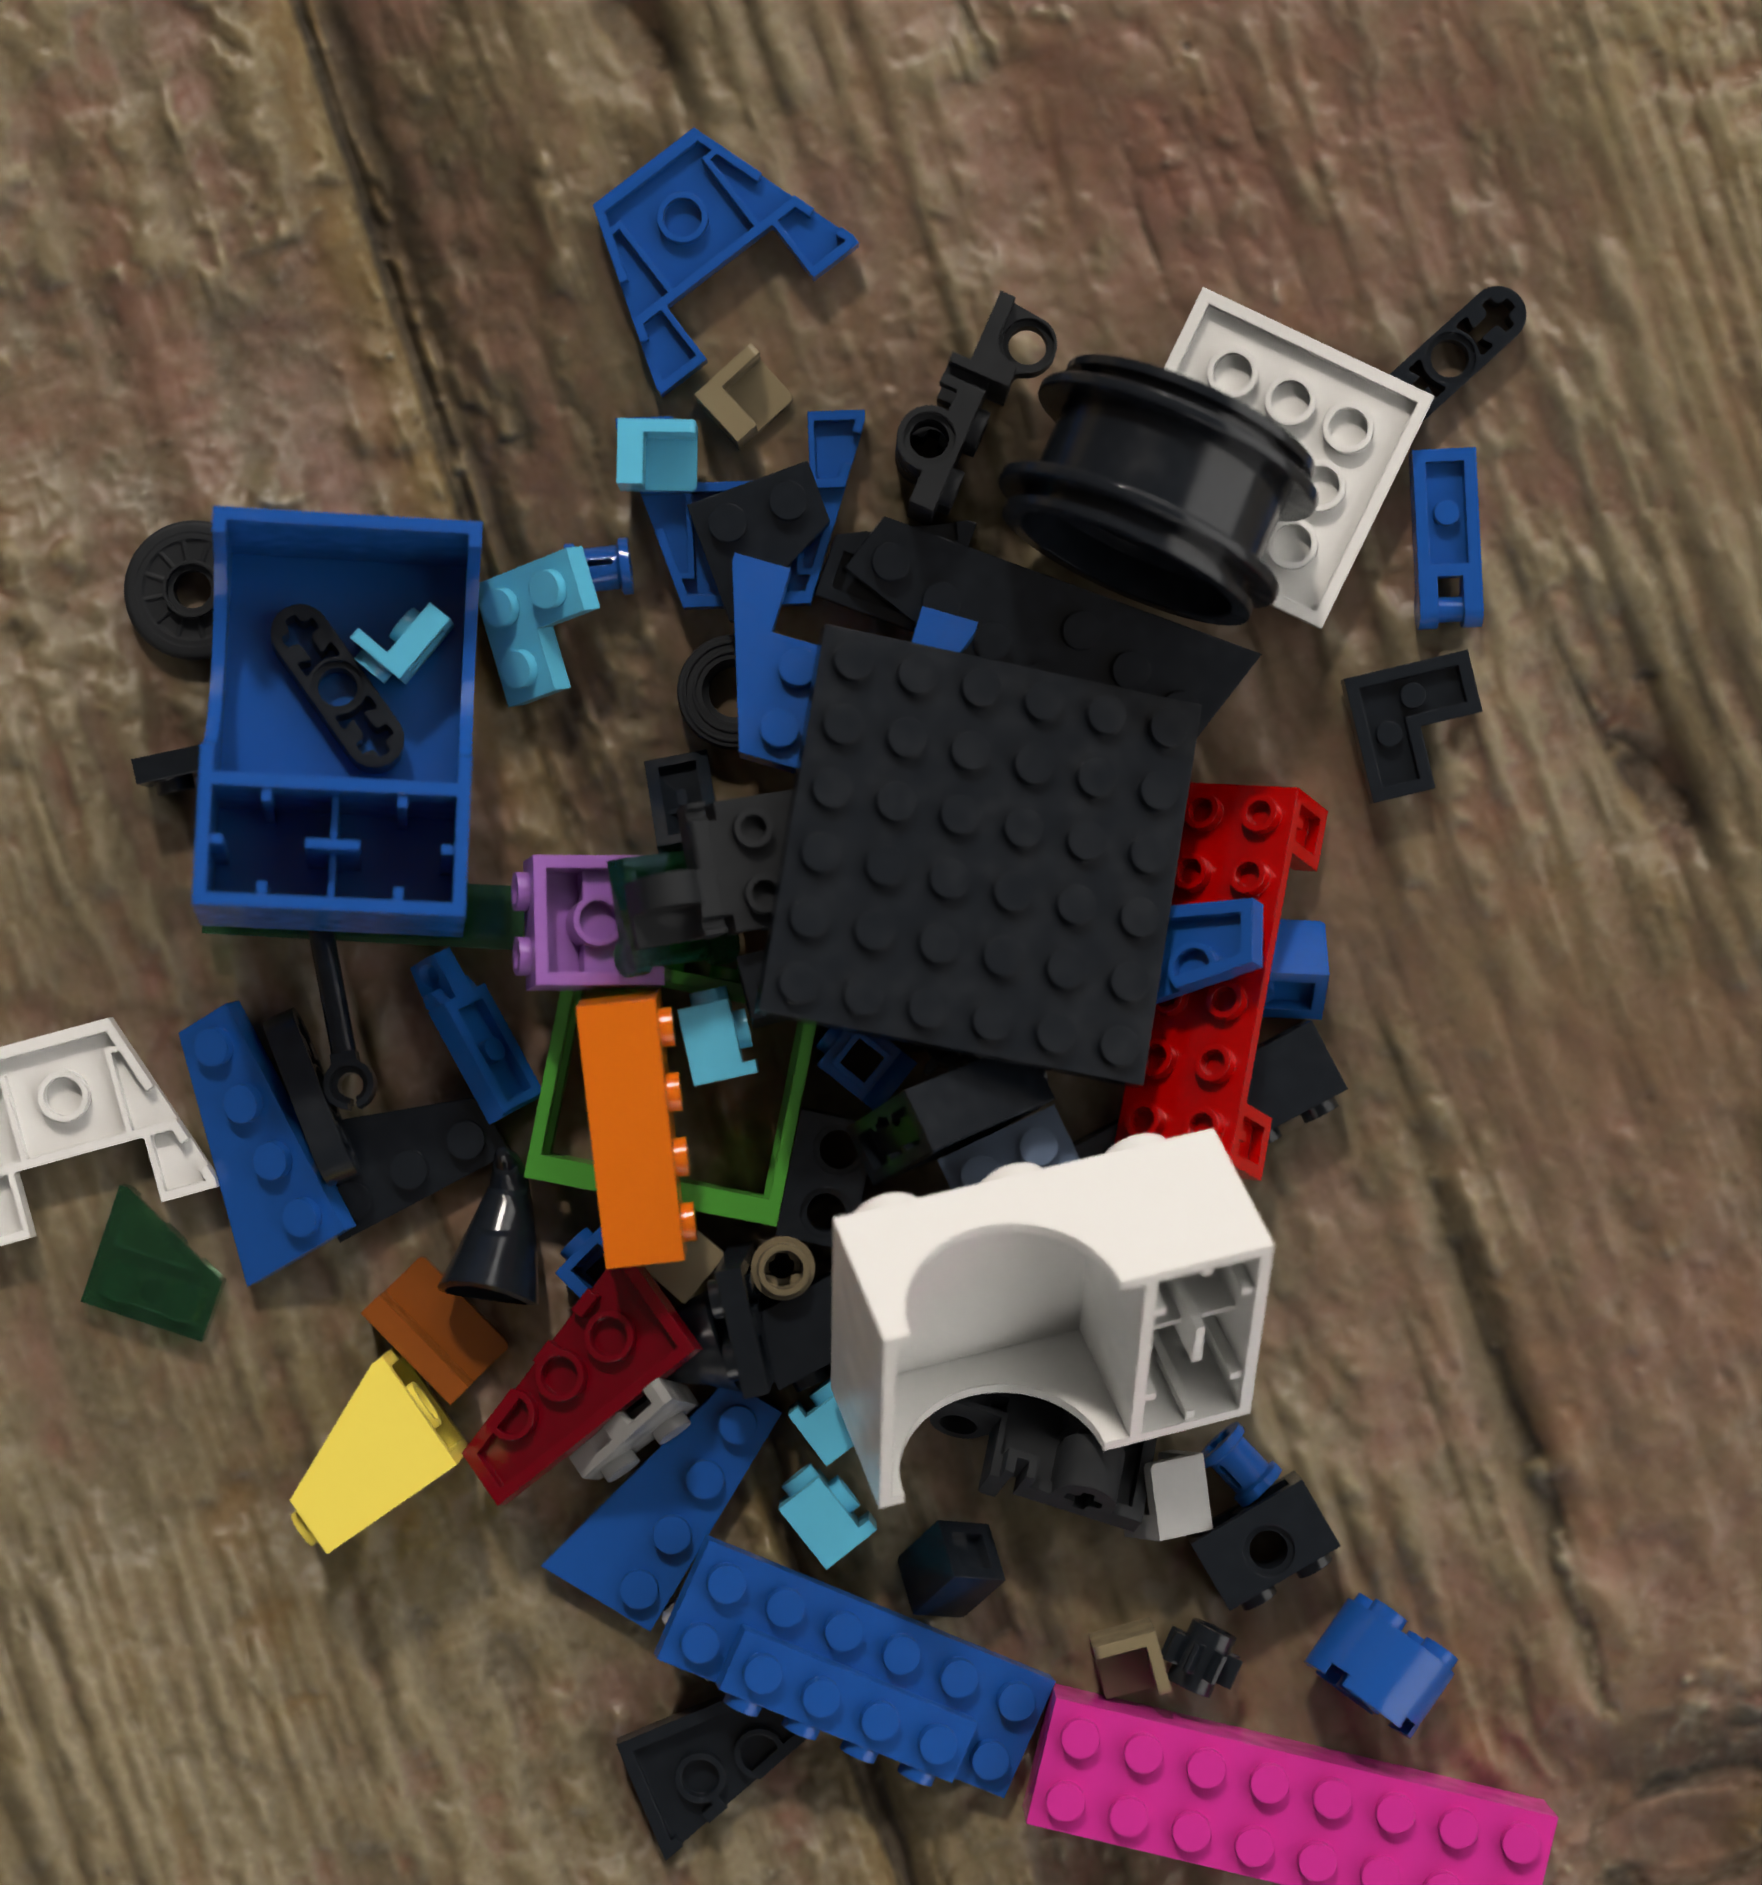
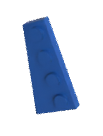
[1156,898,1264,1004]
[178,1000,356,1287]
[541,1388,782,1632]

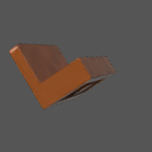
[361,1256,509,1405]

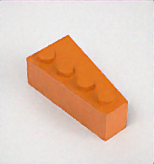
[576,987,698,1269]

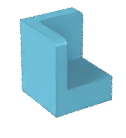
[616,418,698,493]

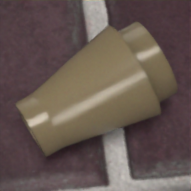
[751,1236,815,1301]

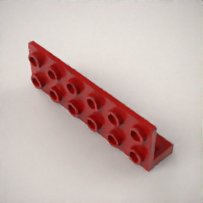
[1114,782,1328,1181]

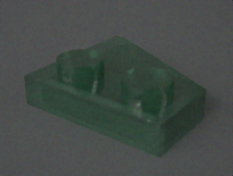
[80,1183,226,1342]

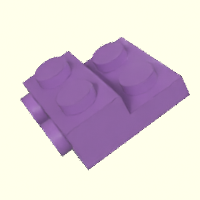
[511,855,665,991]

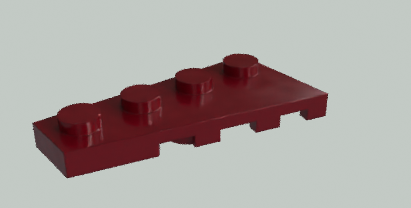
[461,1265,703,1506]

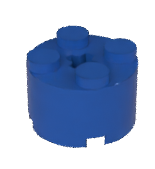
[1304,1593,1458,1739]

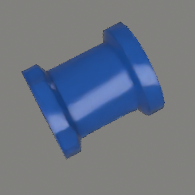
[564,537,634,595]
[1201,1422,1282,1508]

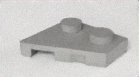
[569,1378,701,1482]

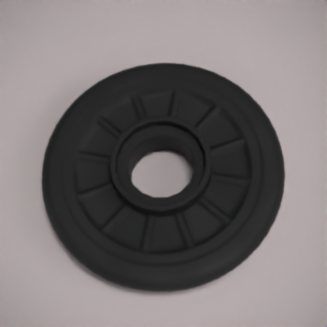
[124,520,214,660]

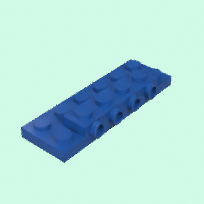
[654,1534,1056,1798]

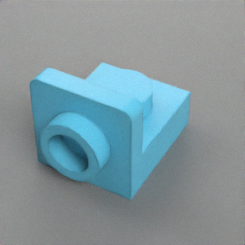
[350,602,455,685]

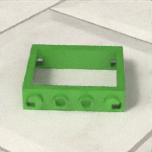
[524,955,816,1227]

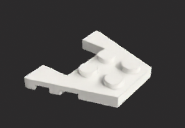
[0,1017,220,1246]

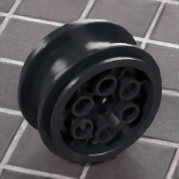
[998,354,1319,626]

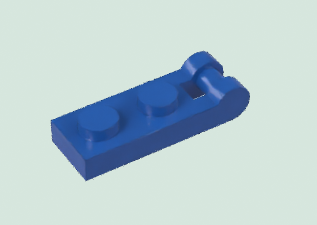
[1408,447,1484,630]

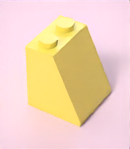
[290,1347,468,1554]

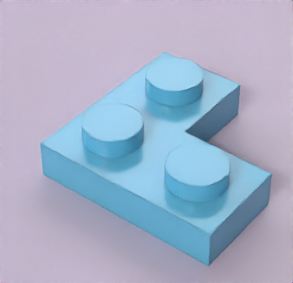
[478,546,600,707]

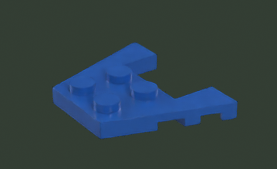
[593,128,859,398]
[615,410,865,610]
[732,553,978,774]

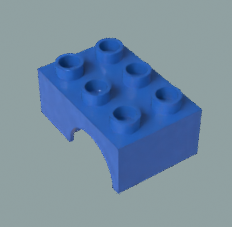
[192,506,483,937]

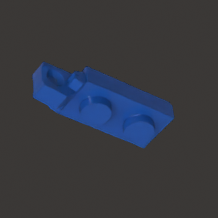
[410,947,541,1125]

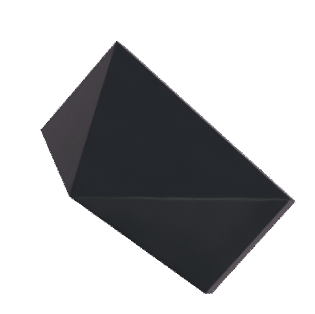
[644,749,717,856]

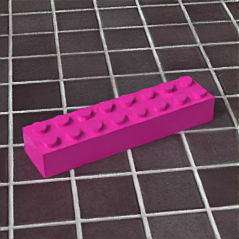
[1022,1683,1559,1885]

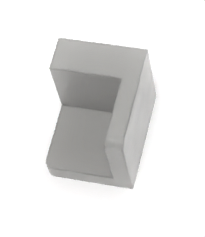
[1124,1450,1213,1541]

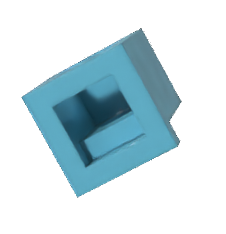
[677,986,759,1086]
[788,1377,854,1467]
[778,1463,877,1570]

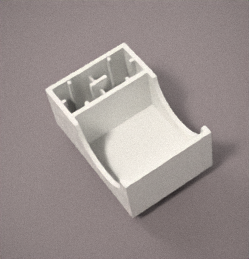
[831,1128,1274,1509]

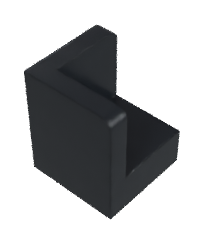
[898,1520,1006,1617]

